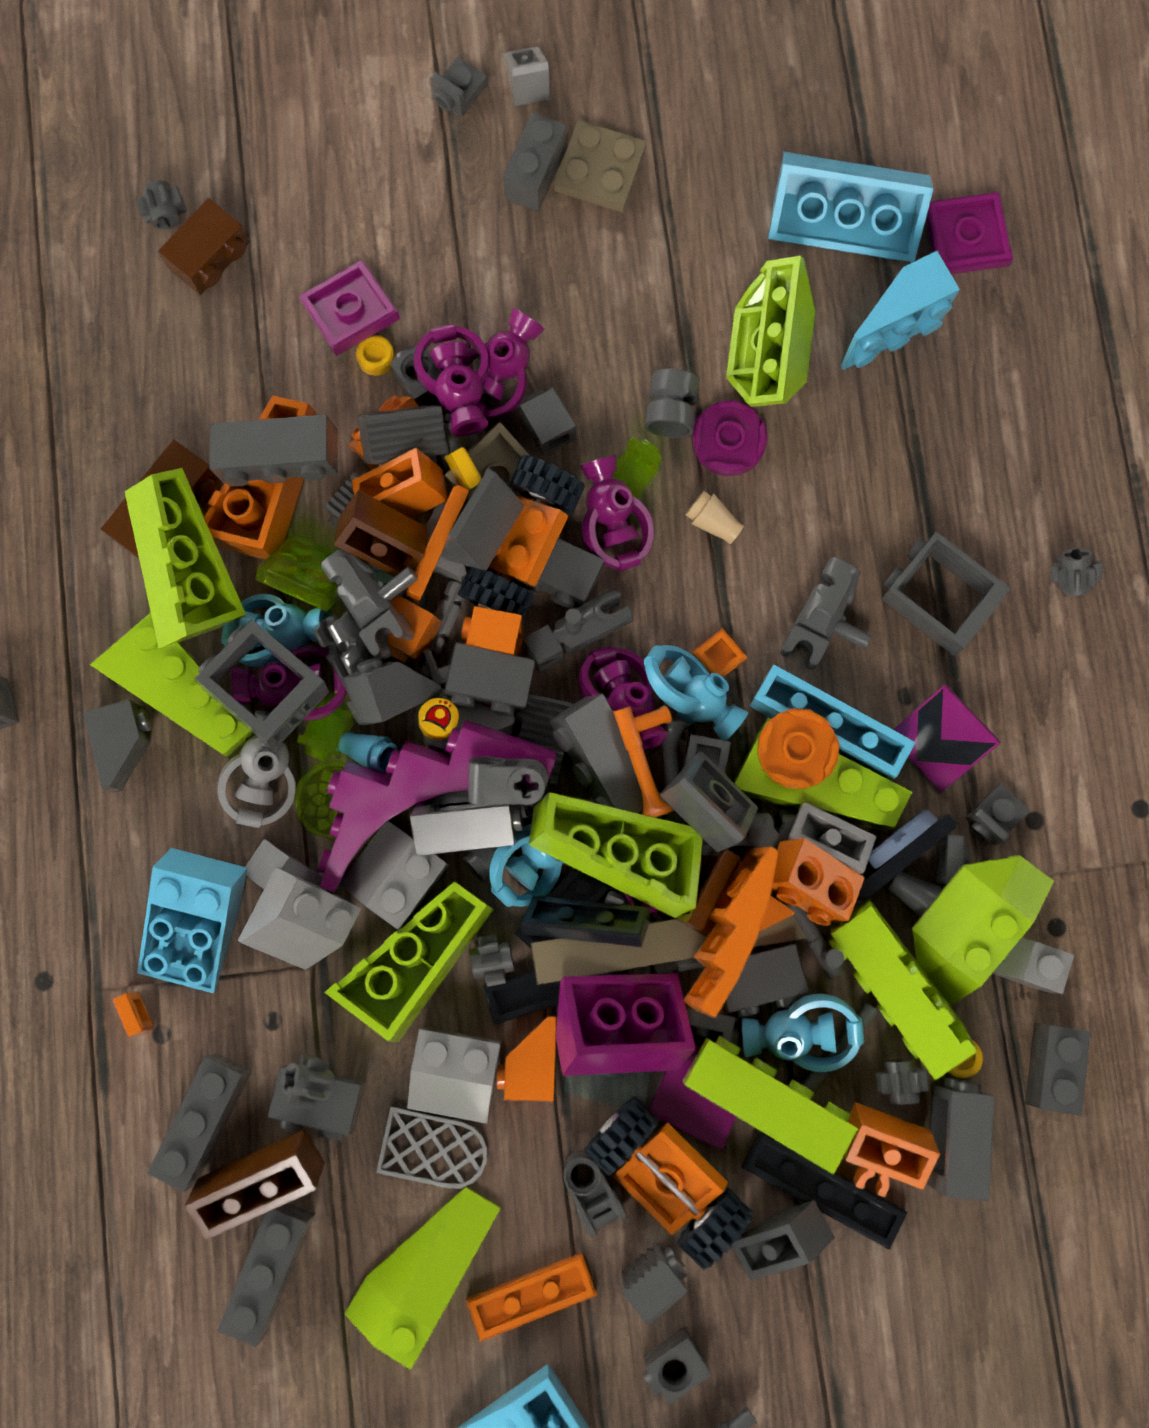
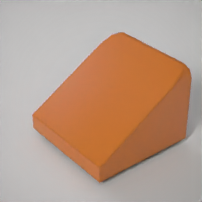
[759,896,795,932]

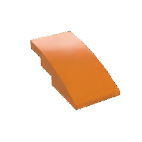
[683,847,778,1018]

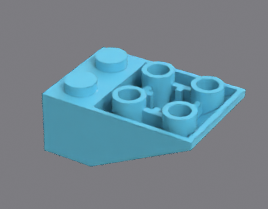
[840,251,960,370]
[137,848,247,994]
[457,1363,589,1428]

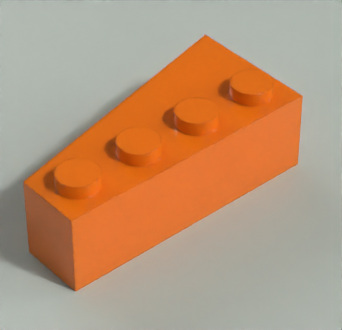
[204,395,317,563]

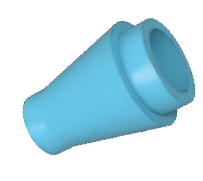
[339,731,398,774]

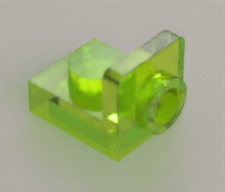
[613,436,663,499]
[297,702,355,762]

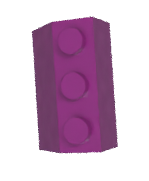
[556,974,696,1076]

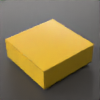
[444,447,482,490]

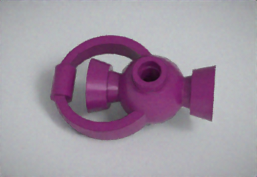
[464,308,545,418]
[414,324,489,436]
[580,455,654,572]
[231,645,348,721]
[579,646,668,752]

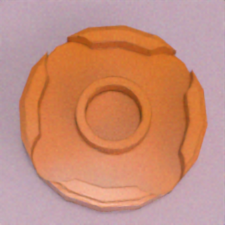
[757,708,839,790]

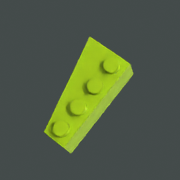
[124,468,246,649]
[90,613,255,759]
[733,718,912,831]
[529,792,703,918]
[324,881,494,1042]
[829,898,977,1080]
[682,1036,858,1174]

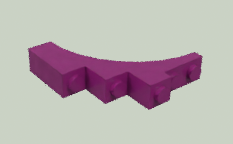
[317,719,556,892]

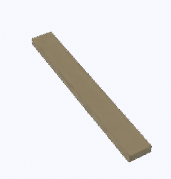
[531,901,833,984]

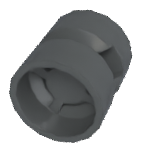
[645,369,700,438]

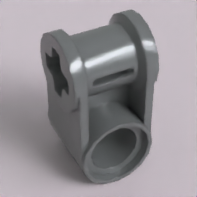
[468,756,549,806]
[563,1150,628,1238]

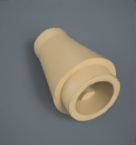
[685,491,744,544]

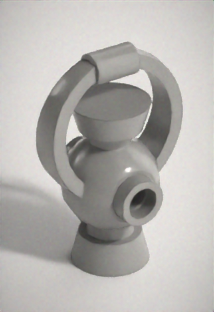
[217,710,296,828]

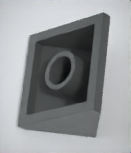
[441,469,525,571]
[660,751,758,853]

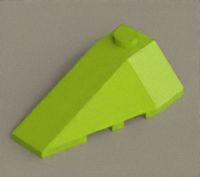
[345,1186,501,1370]

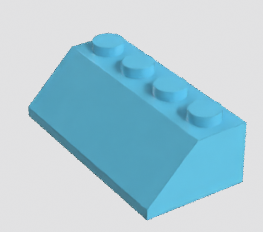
[768,152,934,262]

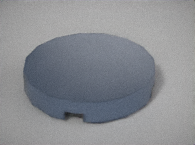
[868,809,938,870]

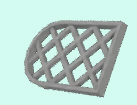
[376,1106,487,1188]

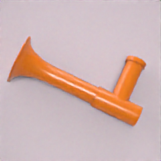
[613,706,674,818]

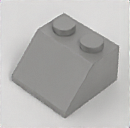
[339,821,450,930]
[238,867,361,970]
[407,1027,503,1124]

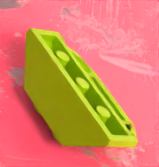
[726,256,815,407]
[912,855,1054,1005]

